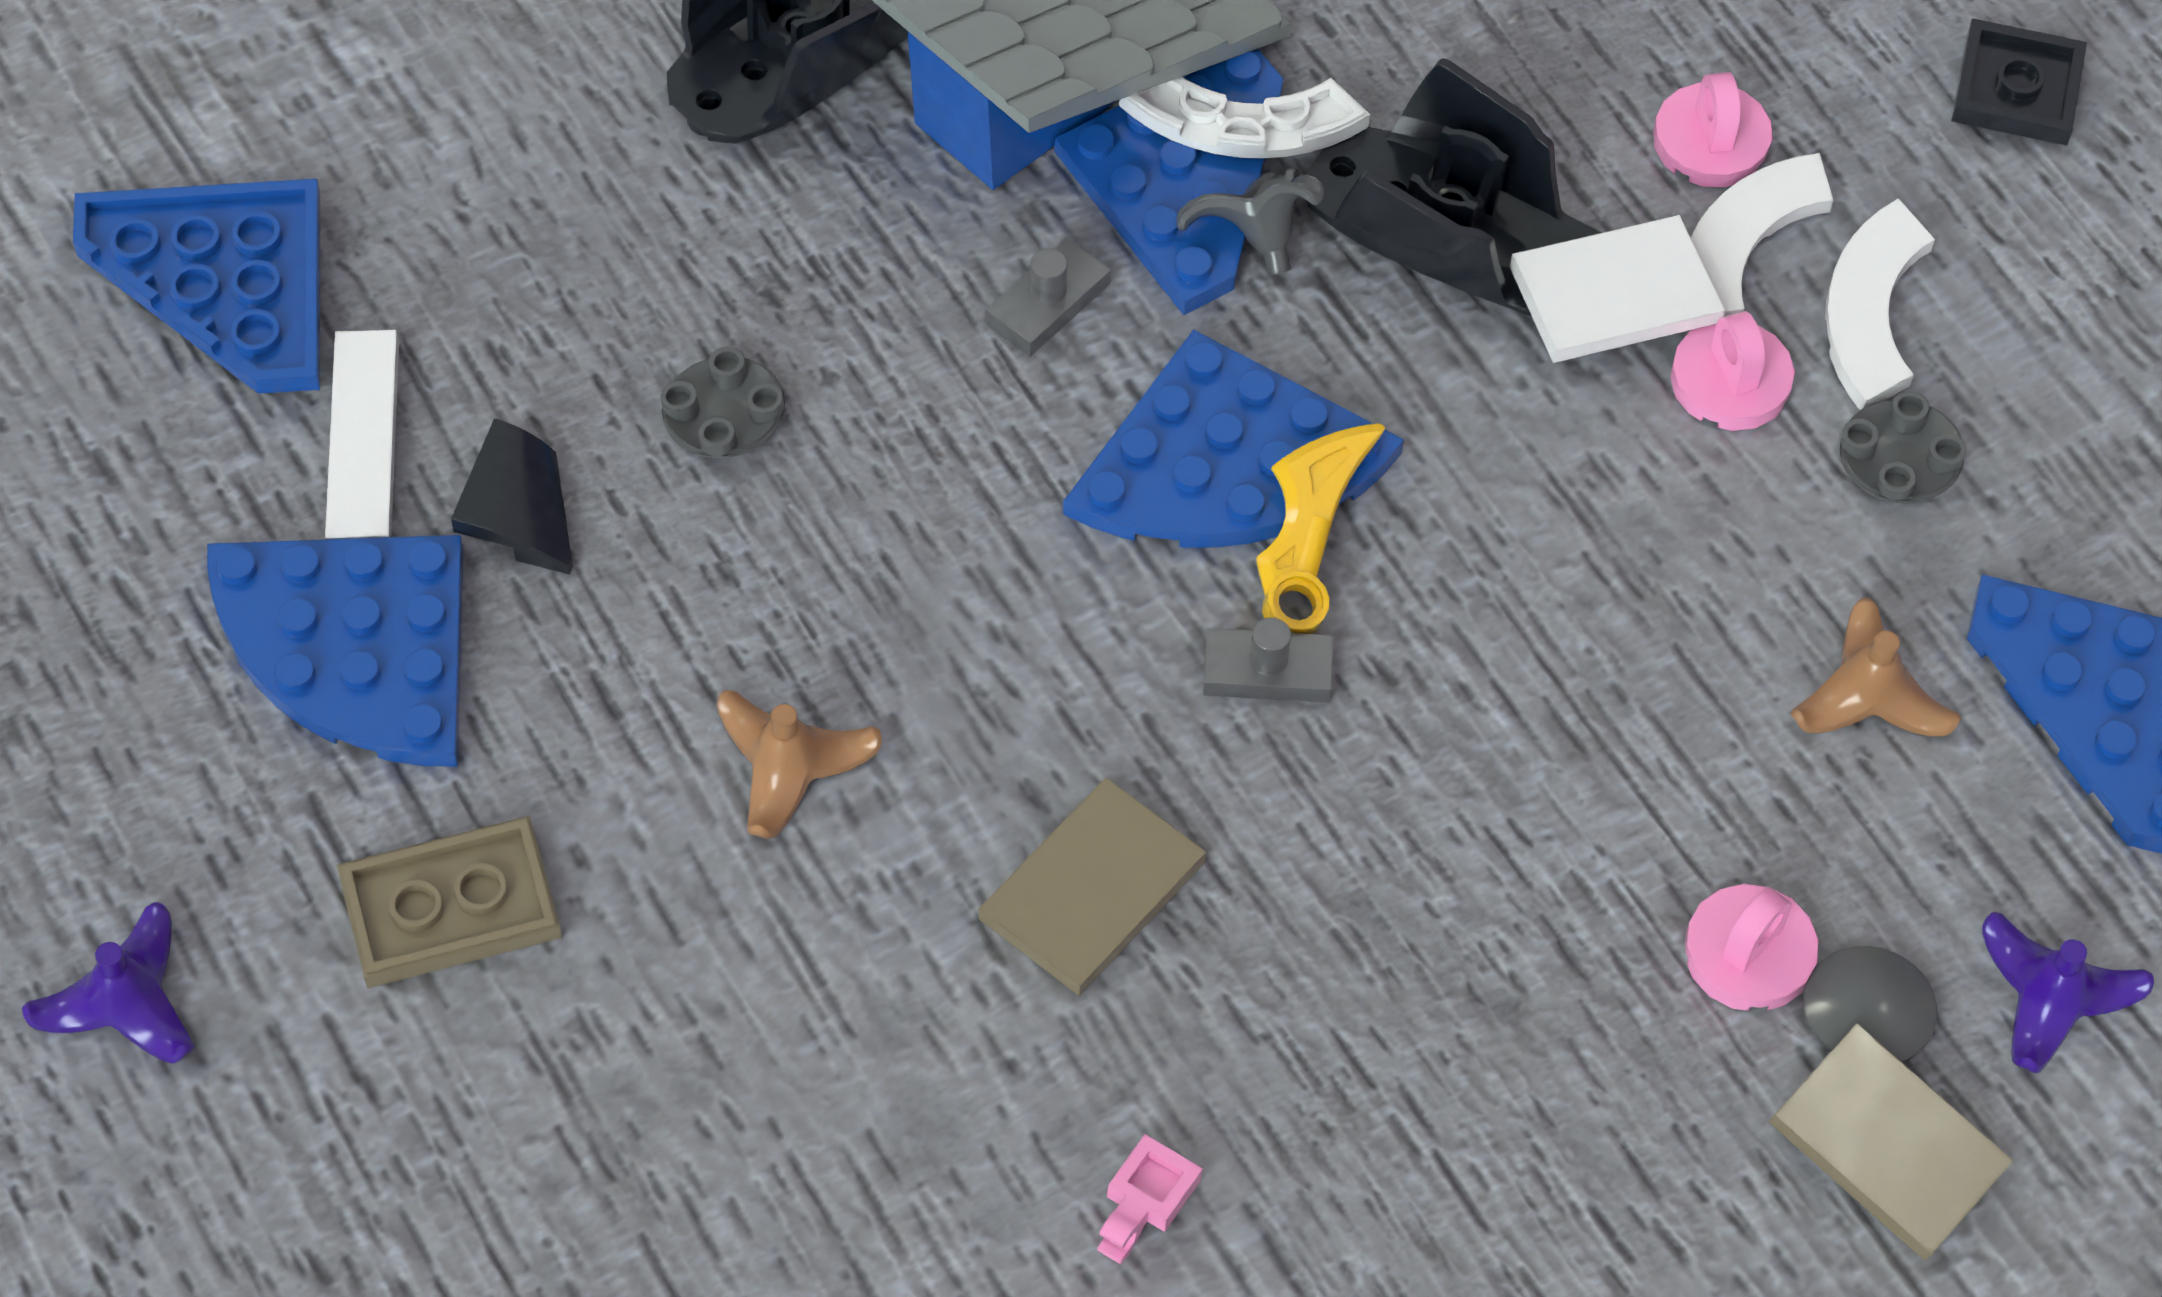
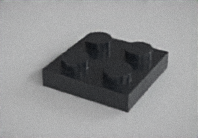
[1951,18,2087,146]

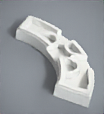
[1119,77,1370,158]
[1691,153,1833,317]
[1824,198,1935,410]

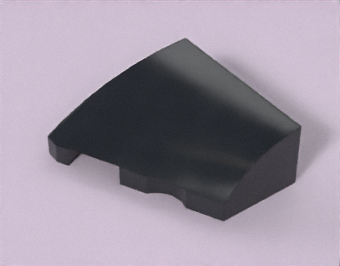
[451,418,573,575]

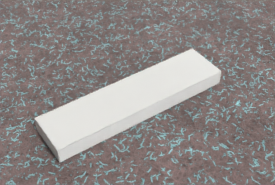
[325,330,399,540]

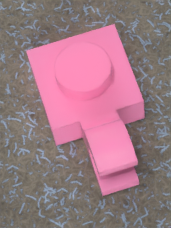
[1097,1134,1203,1265]

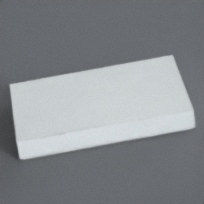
[1509,215,1725,363]

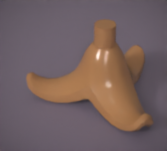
[1790,597,1962,736]
[717,690,882,839]

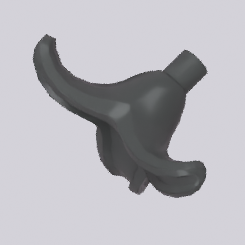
[1176,168,1324,275]

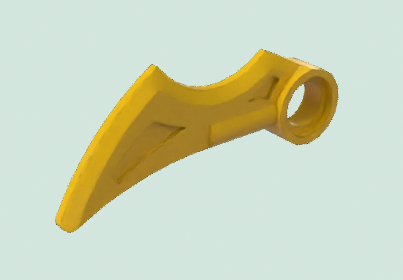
[1256,423,1385,634]

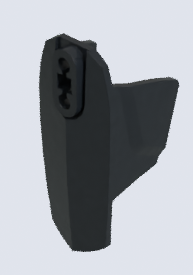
[667,0,908,144]
[1305,58,1602,317]

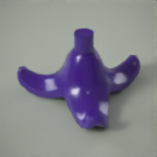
[22,902,195,1064]
[1982,912,2154,1073]

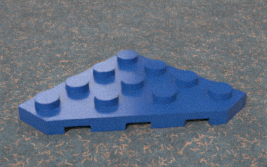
[1054,49,1284,315]
[73,179,320,394]
[1967,574,2162,854]

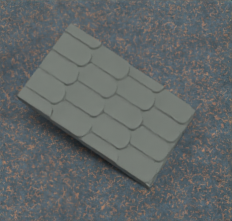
[872,0,1291,190]

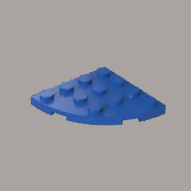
[1063,329,1404,548]
[207,535,463,767]

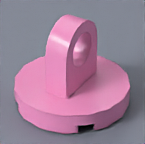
[1653,72,1772,187]
[1670,311,1795,431]
[1685,884,1818,1011]

